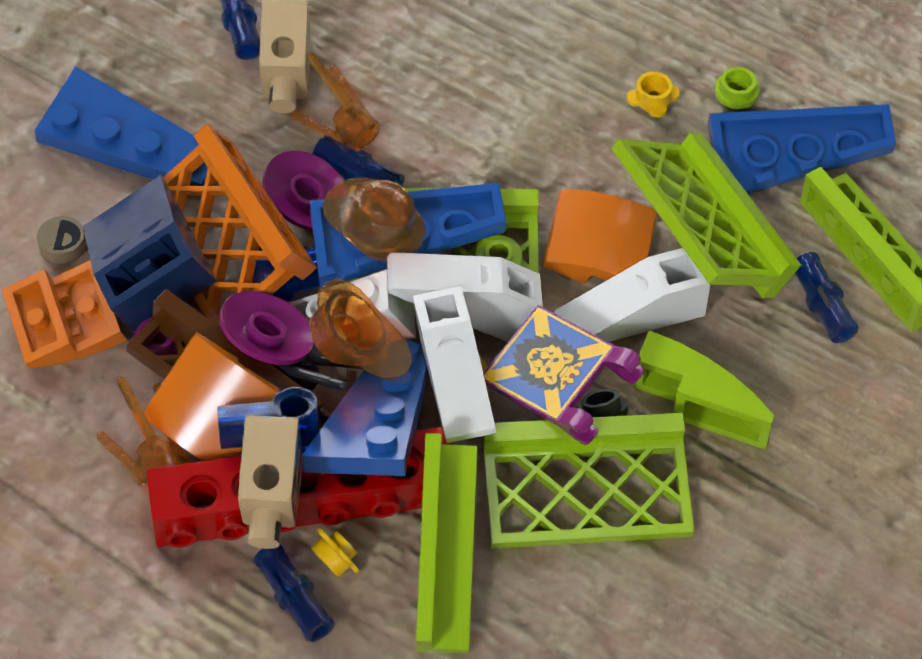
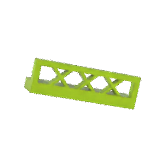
[800,167,922,333]
[416,433,477,654]

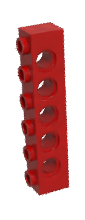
[146,427,452,548]

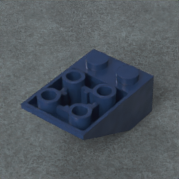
[83,175,217,331]

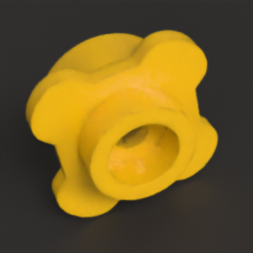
[627,72,680,117]
[311,527,360,578]

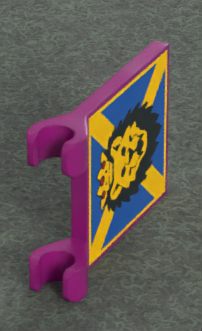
[483,305,645,445]

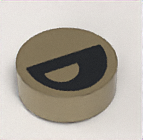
[37,216,86,264]

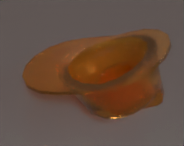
[323,178,426,262]
[309,279,411,379]

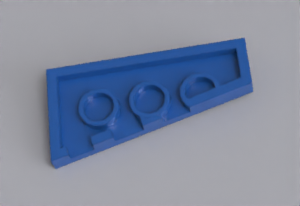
[34,66,208,186]
[708,104,896,194]
[310,183,506,289]
[302,340,429,476]

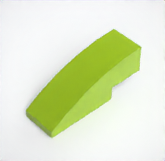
[633,330,775,450]

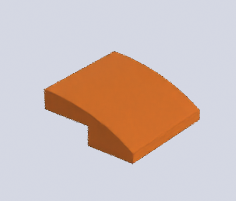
[542,189,657,284]
[1,260,128,369]
[142,332,281,461]

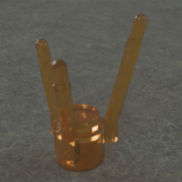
[290,53,380,150]
[97,377,188,486]

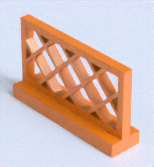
[163,124,317,329]

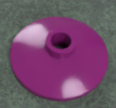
[262,151,350,231]
[219,291,314,365]

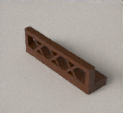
[126,289,323,442]

